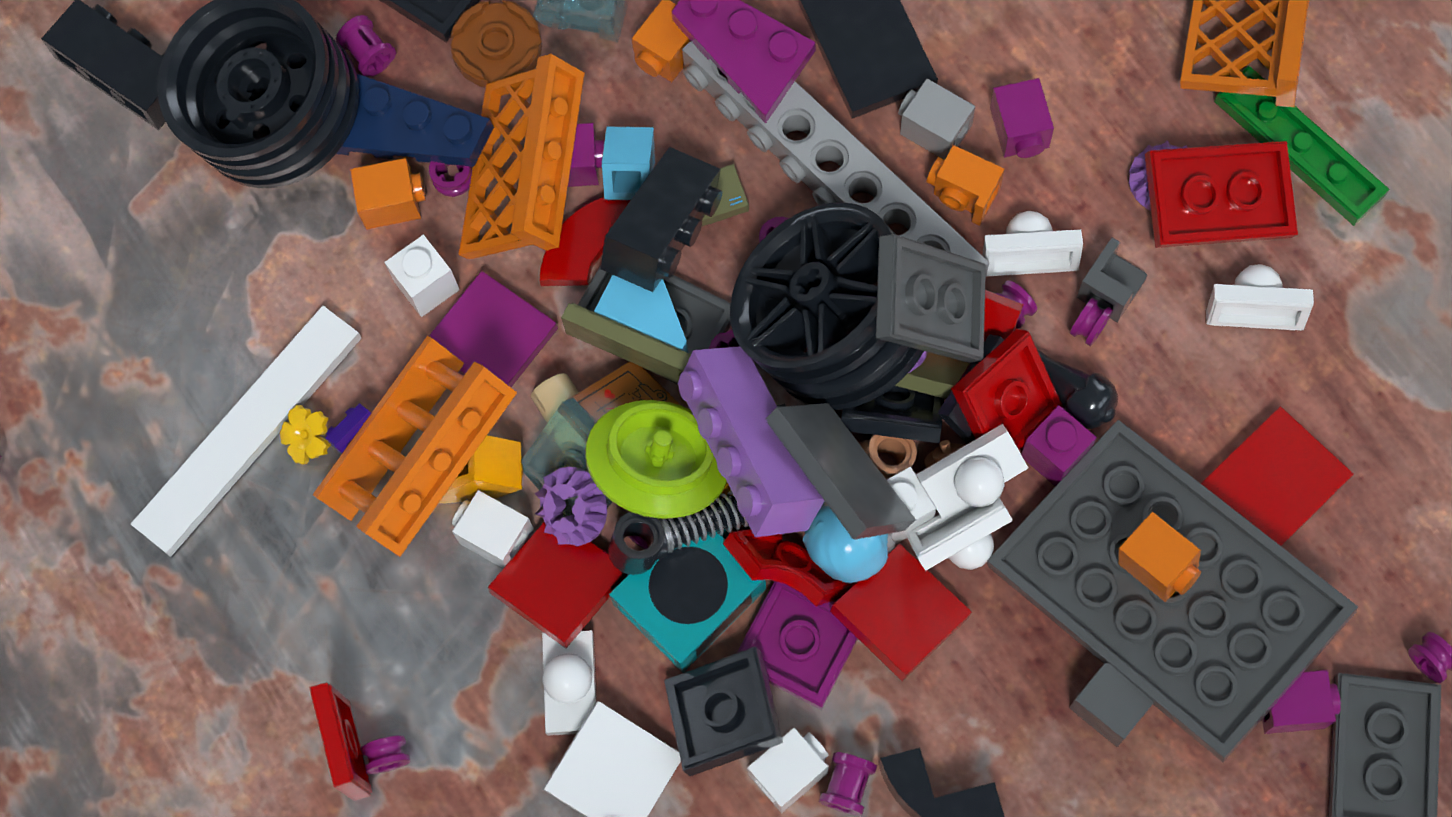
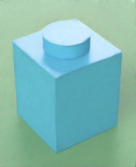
[602,127,655,200]

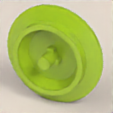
[585,400,727,519]

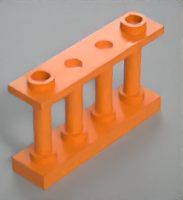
[313,335,517,557]

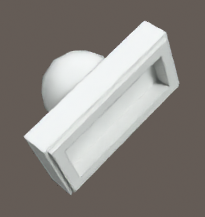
[983,211,1083,277]
[1206,264,1314,331]
[916,424,1028,519]
[906,498,1013,571]
[542,630,596,736]

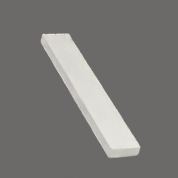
[131,306,362,557]

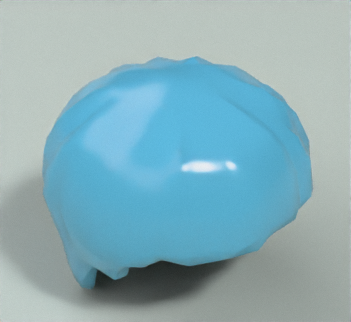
[802,501,888,583]

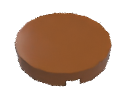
[451,0,543,88]

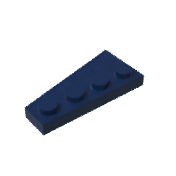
[336,74,494,167]

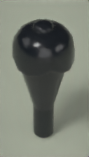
[1037,349,1118,429]

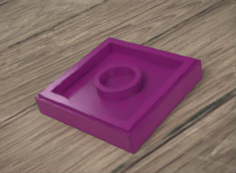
[429,271,558,387]
[737,581,858,710]

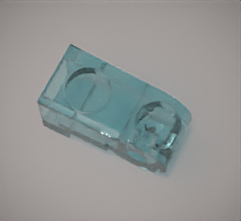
[533,0,627,42]

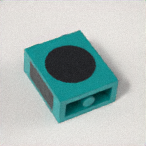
[609,529,766,673]

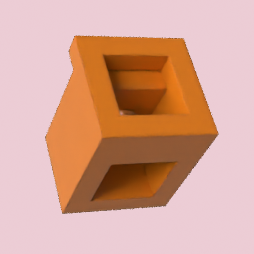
[926,145,1005,226]

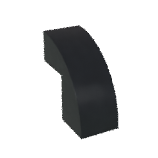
[879,748,1005,817]

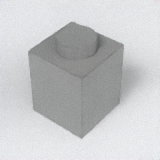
[898,79,975,159]

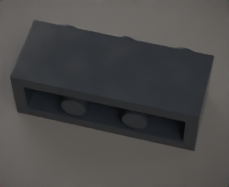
[41,0,166,131]
[601,147,722,292]

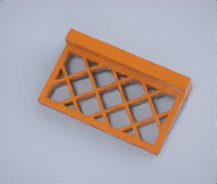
[1180,0,1309,107]
[459,54,585,260]

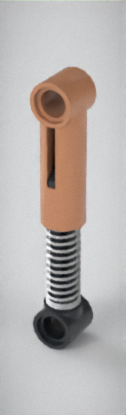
[608,435,917,575]

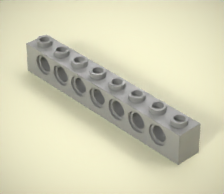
[682,42,989,280]

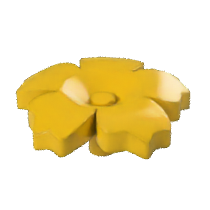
[280,405,330,465]

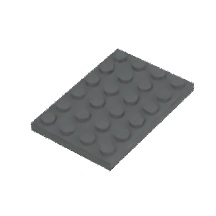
[987,420,1358,763]

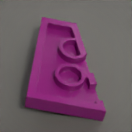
[671,0,816,124]

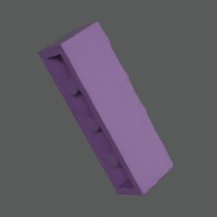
[678,347,824,537]

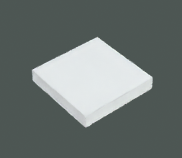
[543,701,681,817]

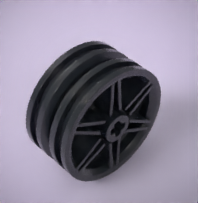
[158,0,359,188]
[730,202,924,410]

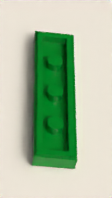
[1214,66,1390,226]

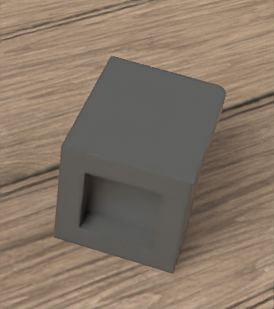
[1077,237,1147,323]
[1070,663,1154,747]

